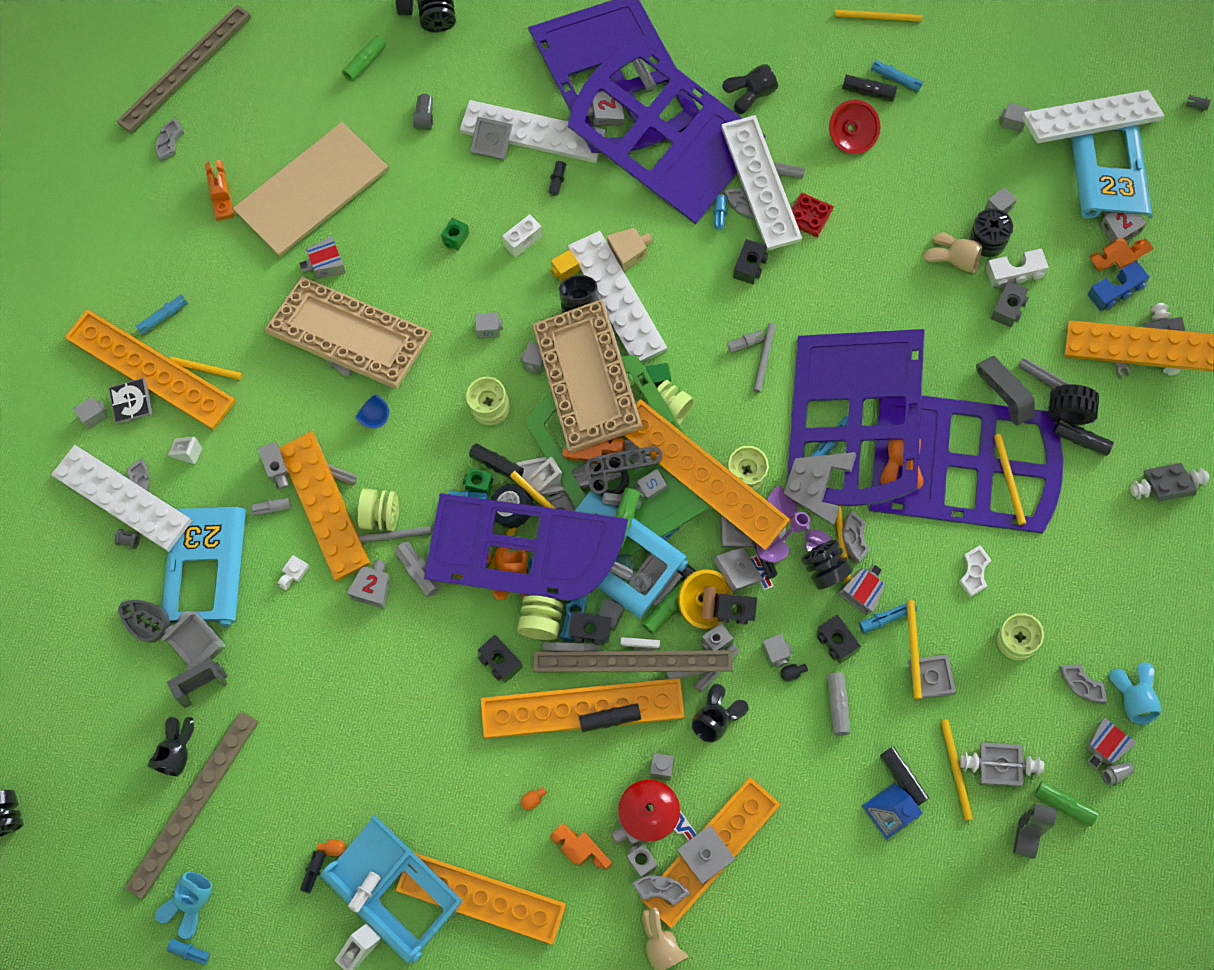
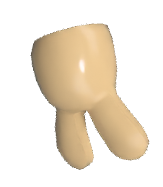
[924,233,982,274]
[642,907,689,970]

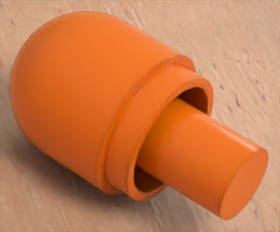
[520,787,547,810]
[317,840,346,857]

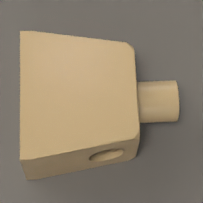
[607,228,653,271]

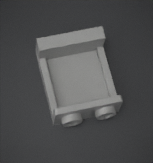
[161,611,226,670]

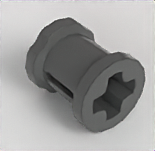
[114,529,140,549]

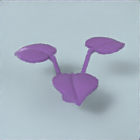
[757,485,839,562]

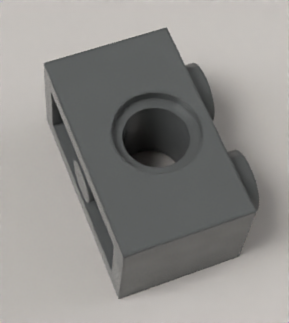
[991,281,1029,327]

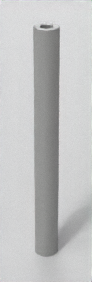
[753,323,776,393]
[359,526,431,543]

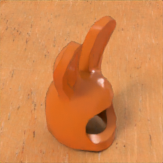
[880,440,923,489]
[493,547,532,600]

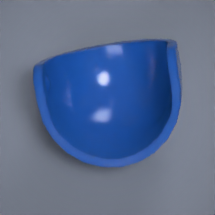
[355,394,389,428]

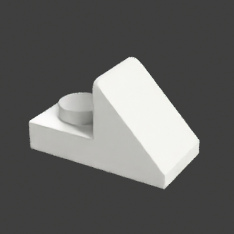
[525,457,562,494]

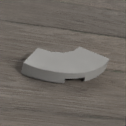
[155,117,184,162]
[724,188,755,220]
[126,458,150,491]
[842,511,870,564]
[542,642,598,651]
[1059,664,1107,704]
[632,875,690,906]

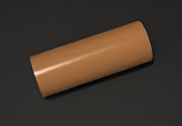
[702,586,716,619]

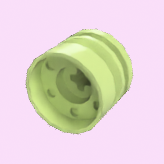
[466,377,510,426]
[647,380,694,426]
[727,446,769,491]
[358,488,399,532]
[517,596,563,641]
[997,613,1044,661]

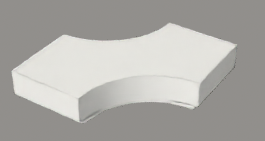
[959,545,992,598]

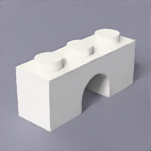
[986,249,1049,288]

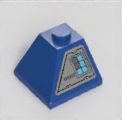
[862,783,923,840]

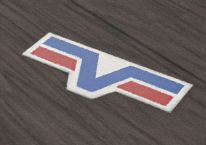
[750,555,773,590]
[674,811,697,841]

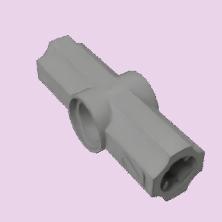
[394,541,441,597]

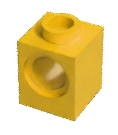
[550,249,580,282]

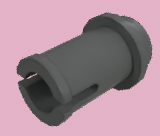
[1186,95,1211,111]

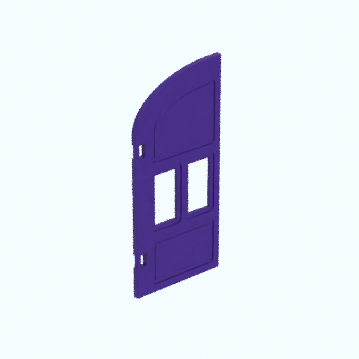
[424,493,629,601]

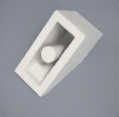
[334,923,381,970]

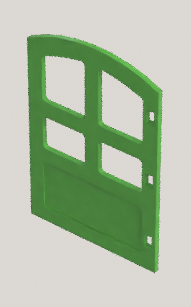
[525,355,711,563]

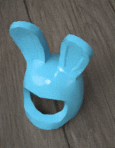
[1109,662,1162,725]
[155,872,212,939]

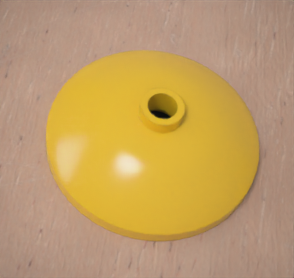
[678,569,733,629]

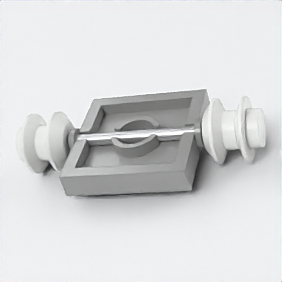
[960,742,1044,787]

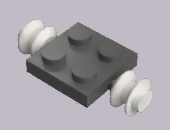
[1143,303,1185,375]
[1130,463,1209,502]

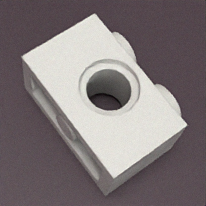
[502,214,543,258]

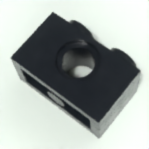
[733,239,768,285]
[714,593,757,624]
[568,612,612,645]
[816,614,861,664]
[477,635,523,683]

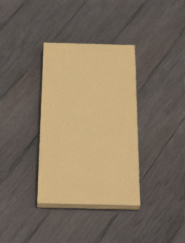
[233,122,389,257]
[265,276,432,390]
[532,299,643,454]

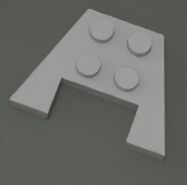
[784,452,856,526]

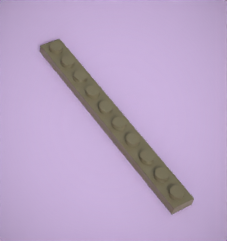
[117,5,251,134]
[534,650,733,673]
[125,712,259,899]

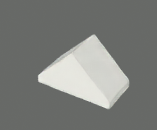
[168,437,202,465]

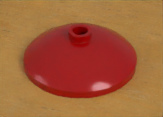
[829,100,881,154]
[618,779,680,842]

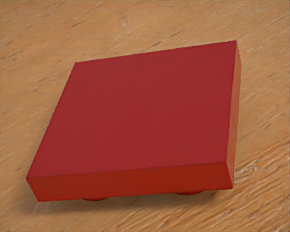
[792,192,834,238]

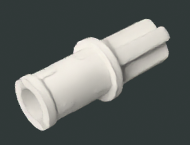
[348,871,381,913]

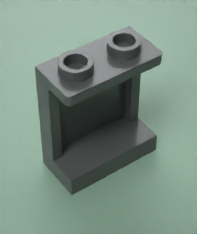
[167,658,228,708]

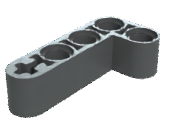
[976,356,1035,426]
[587,446,662,496]
[1013,803,1057,859]

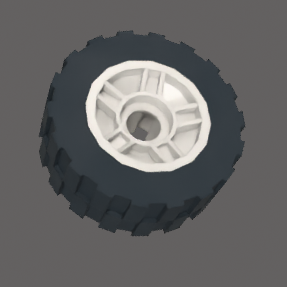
[491,484,534,529]

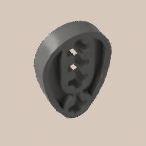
[118,600,170,643]

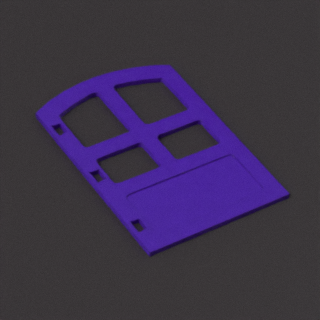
[528,0,699,153]
[567,40,766,225]
[787,329,925,506]
[869,395,1063,534]

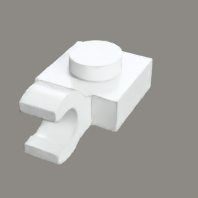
[278,555,310,590]

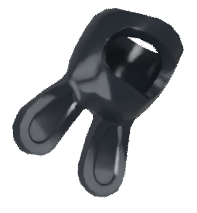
[722,64,778,114]
[692,684,749,743]
[147,717,194,777]

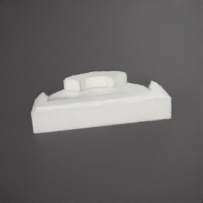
[620,637,660,651]

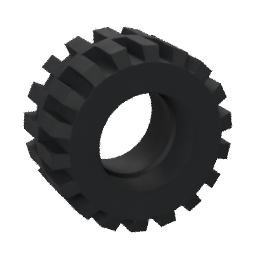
[1048,384,1099,425]

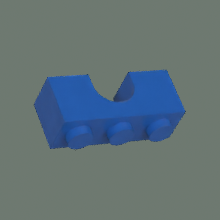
[1087,260,1150,312]

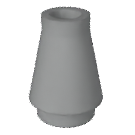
[1102,762,1134,786]

